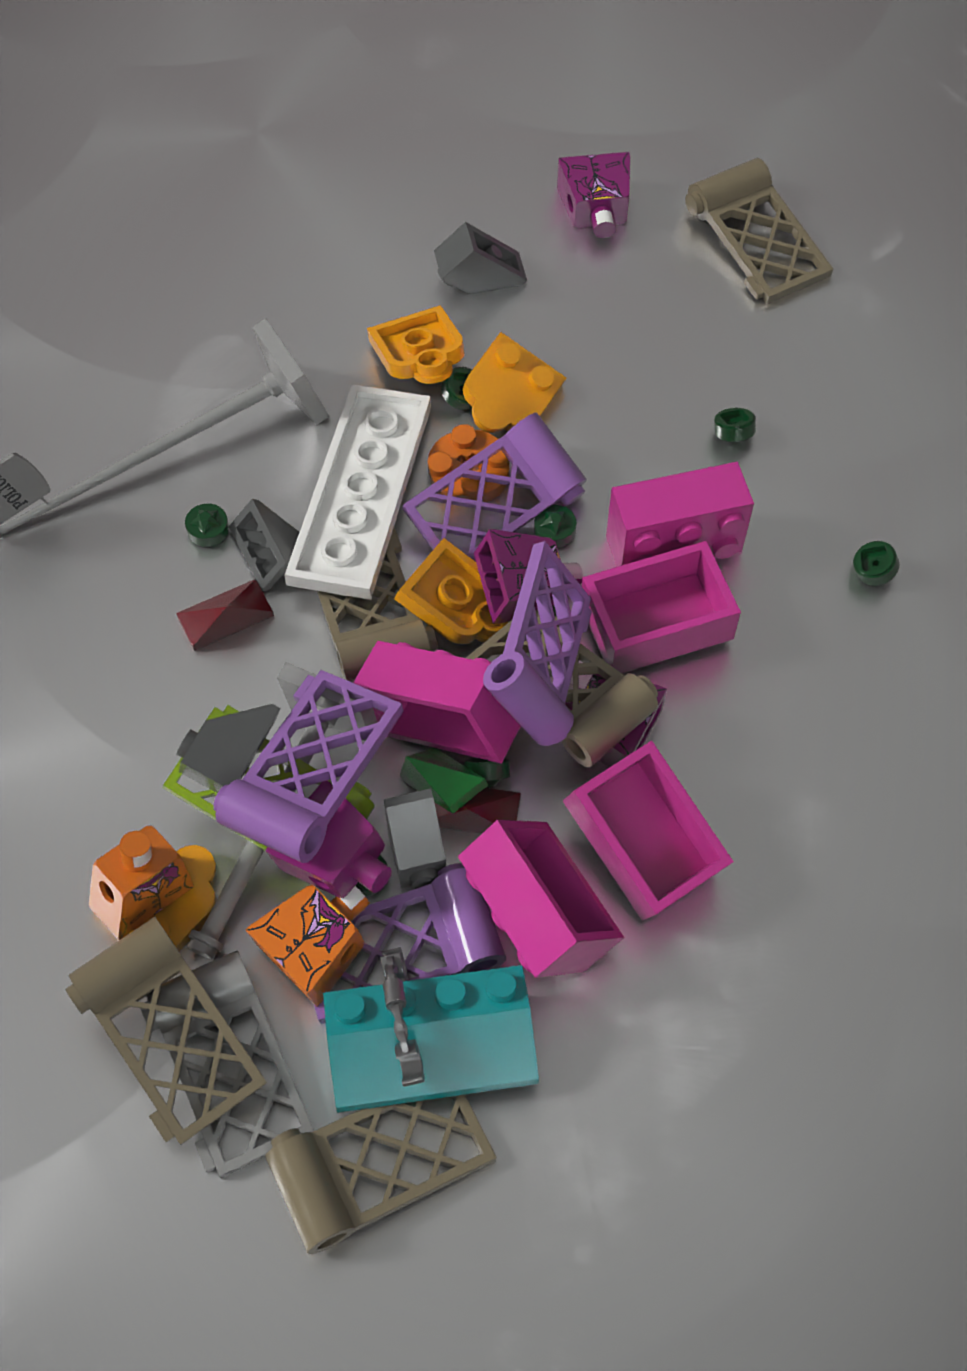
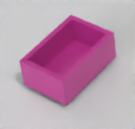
[606,461,754,567]
[582,541,741,673]
[353,640,521,764]
[563,740,734,921]
[458,820,625,978]

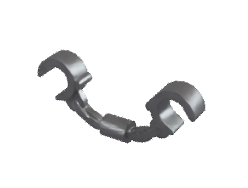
[380,947,425,1087]

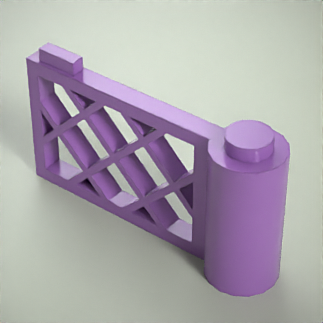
[402,412,587,562]
[483,541,592,746]
[213,670,403,863]
[314,863,506,1024]

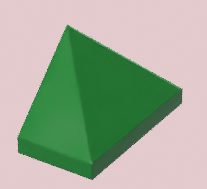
[400,748,488,814]

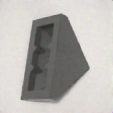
[229,499,299,592]

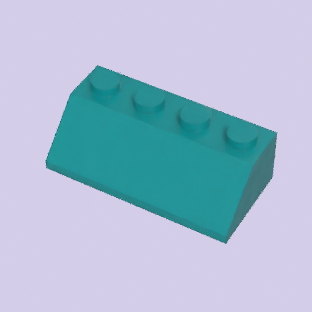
[323,965,539,1113]

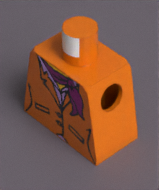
[89,825,194,940]
[245,885,370,1007]

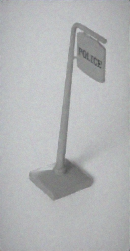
[0,318,330,535]

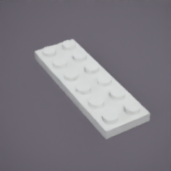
[285,384,431,600]

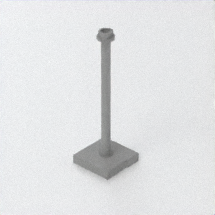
[187,662,377,960]

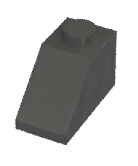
[434,222,527,294]
[176,704,281,793]
[383,788,446,889]

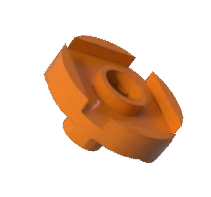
[428,424,510,502]

